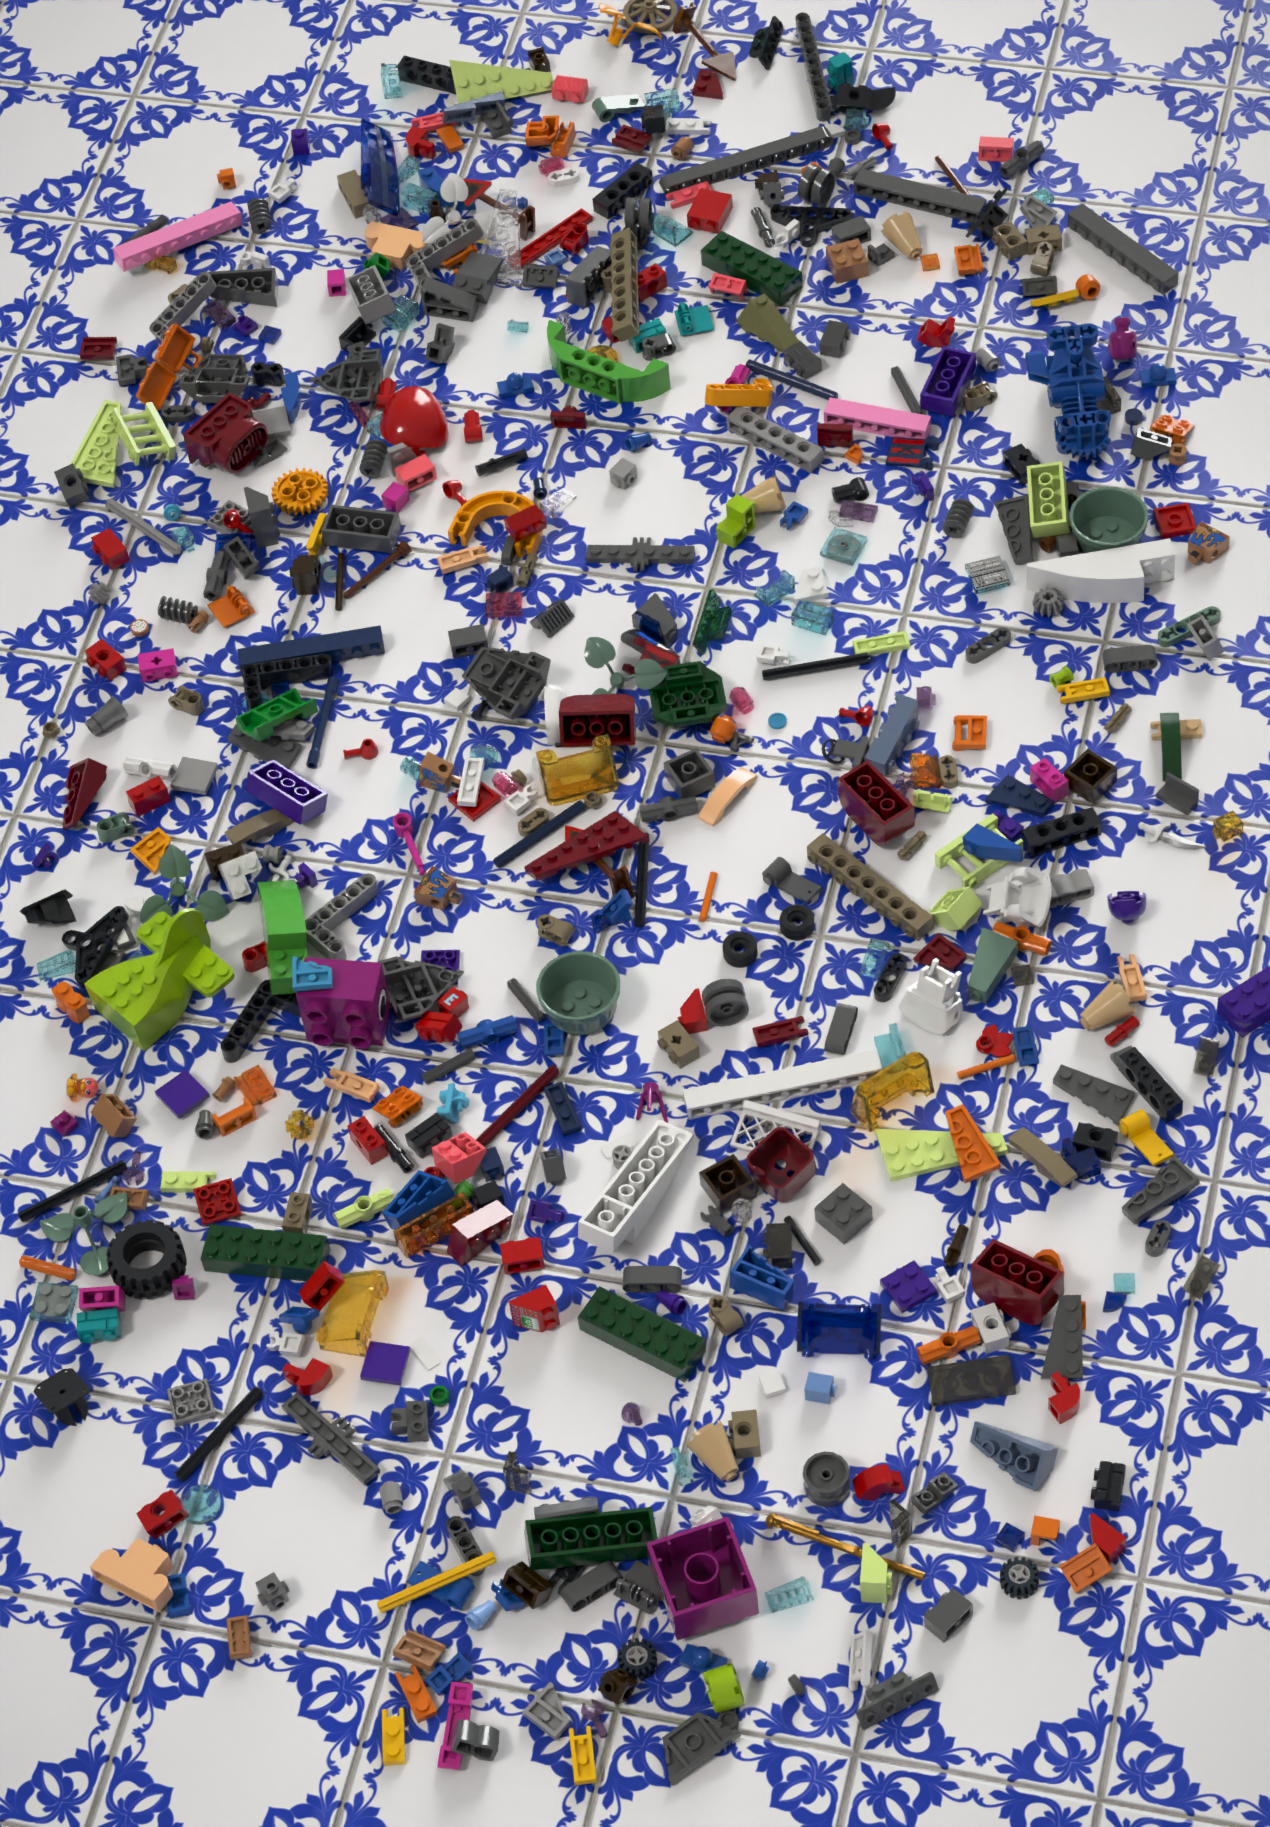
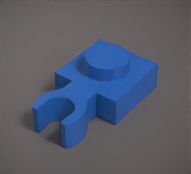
[780,501,809,530]
[491,1579,525,1612]

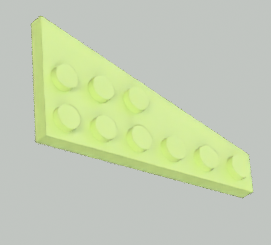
[449,60,554,104]
[71,400,122,488]
[875,1129,1008,1182]

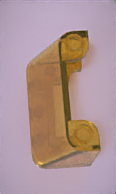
[536,734,619,806]
[850,1052,934,1132]
[316,1270,389,1357]

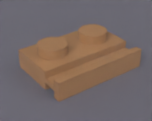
[393,1629,446,1672]

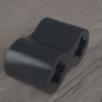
[251,362,285,386]

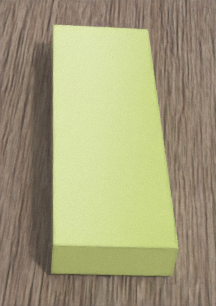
[852,631,910,656]

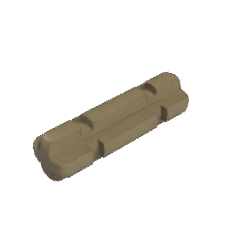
[1104,703,1132,734]
[897,831,927,860]

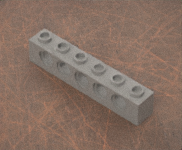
[726,406,824,473]

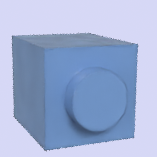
[804,1372,837,1404]

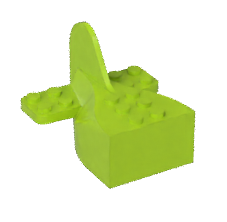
[84,908,235,1051]

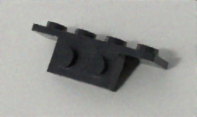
[749,16,784,70]
[965,187,1008,239]

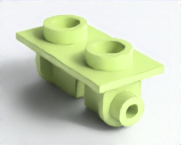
[912,788,953,813]

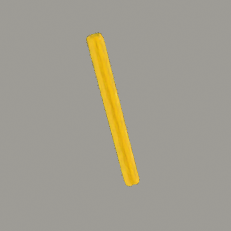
[377,1551,497,1613]

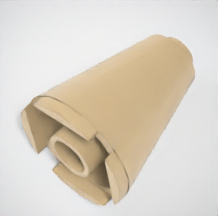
[881,211,923,259]
[741,476,786,513]
[1079,980,1136,1030]
[685,1420,739,1482]

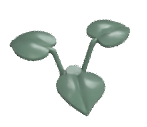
[584,637,667,695]
[140,844,229,924]
[40,1192,128,1276]

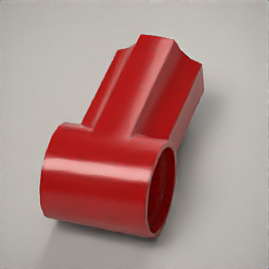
[376,378,397,410]
[464,410,483,443]

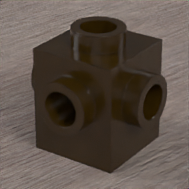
[598,1668,638,1705]

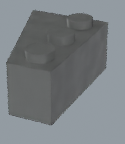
[420,276,479,322]

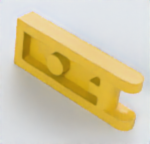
[1030,289,1079,307]
[306,513,326,555]
[1056,677,1110,704]
[382,1708,406,1766]
[569,1726,597,1786]

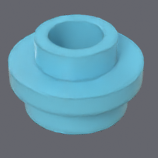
[163,504,181,521]

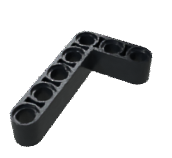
[242,654,333,711]
[221,980,301,1063]

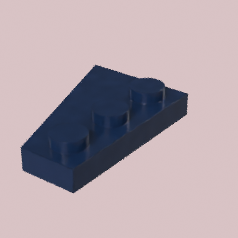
[985,775,1054,817]

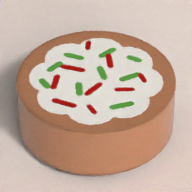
[130,619,149,637]

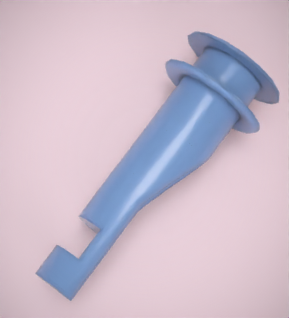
[93,1176,119,1204]

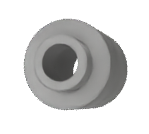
[976,347,1000,372]
[379,1481,404,1514]

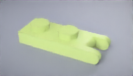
[160,1171,216,1193]

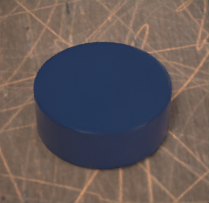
[1125,408,1142,426]

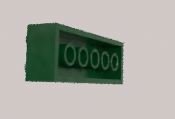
[701,231,803,306]
[200,1224,330,1281]
[578,1286,706,1383]
[524,1507,658,1571]

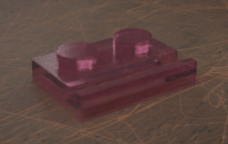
[485,592,522,618]

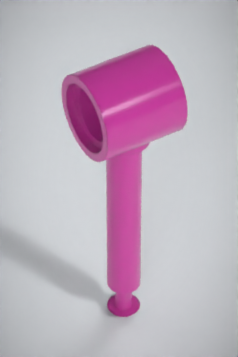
[393,812,426,876]

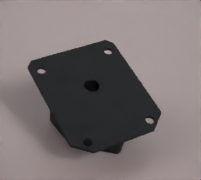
[20,889,77,924]
[33,1368,91,1426]

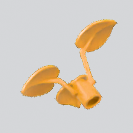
[599,3,662,46]

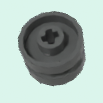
[798,164,836,207]
[624,198,652,235]
[702,978,749,1026]
[803,1451,850,1507]

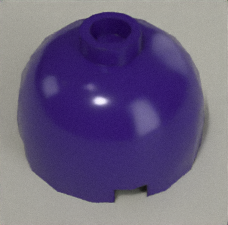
[1107,891,1146,923]

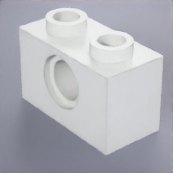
[971,1303,1011,1354]

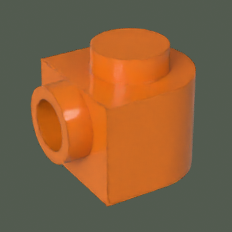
[217,168,236,190]

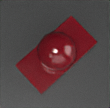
[550,405,587,429]

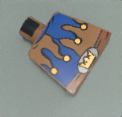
[1188,522,1230,564]
[419,752,461,793]
[414,866,463,910]

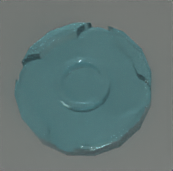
[180,1484,222,1525]

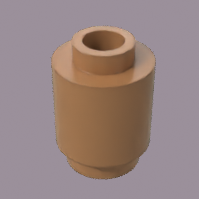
[671,136,694,160]

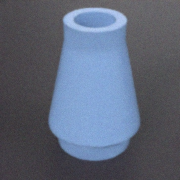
[465,1600,497,1630]

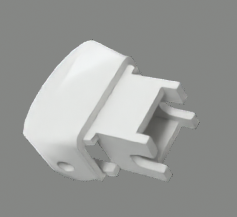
[983,867,1052,927]
[899,958,963,1034]

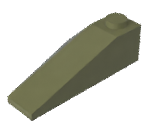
[736,294,799,353]

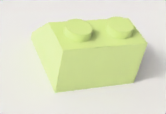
[928,886,983,931]
[860,1543,892,1604]

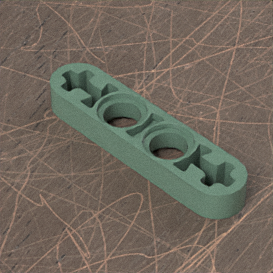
[1158,606,1221,647]

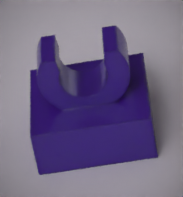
[234,314,258,338]
[31,843,57,868]
[295,862,318,888]

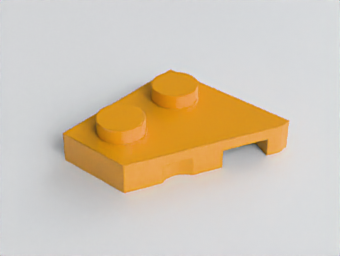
[130,827,171,875]

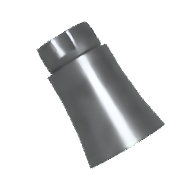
[85,696,128,736]

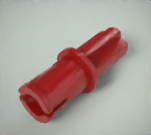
[1104,1016,1140,1047]

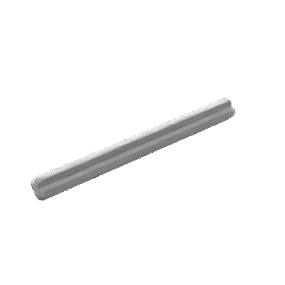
[105,499,182,555]

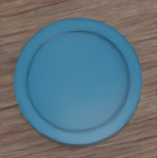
[768,713,787,729]

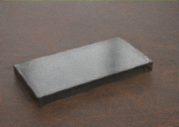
[926,1355,1016,1407]

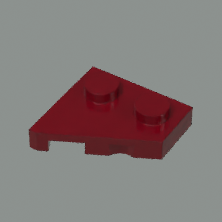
[692,69,723,100]

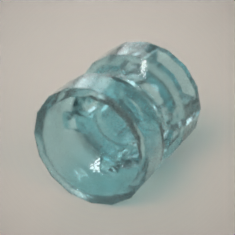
[400,755,421,780]

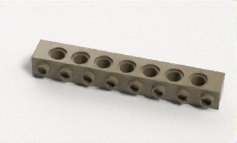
[610,227,639,342]
[807,833,934,941]

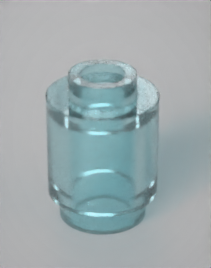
[470,744,498,765]

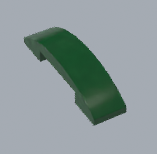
[1160,713,1182,782]

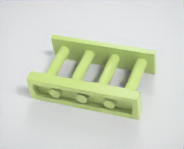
[110,402,176,466]
[935,814,1023,888]

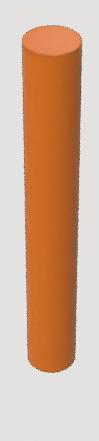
[699,872,718,922]
[957,1054,1016,1080]

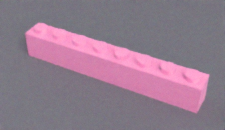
[113,201,242,272]

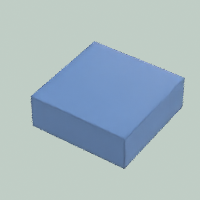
[544,248,568,267]

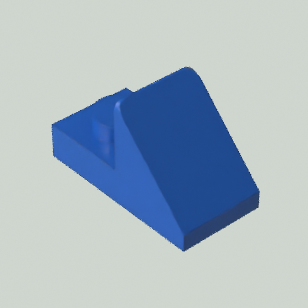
[599,889,633,927]

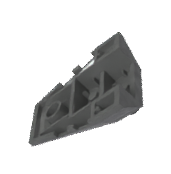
[178,354,250,404]
[462,647,551,719]

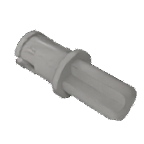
[845,156,877,179]

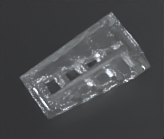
[539,488,577,519]

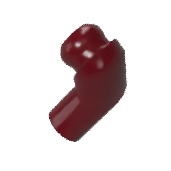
[246,392,271,409]

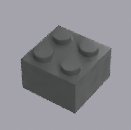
[664,748,716,798]
[814,1183,873,1244]

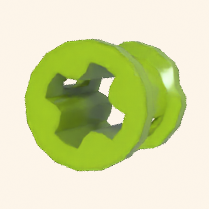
[1049,666,1074,689]

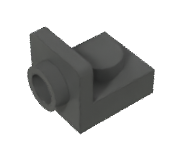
[867,243,895,267]

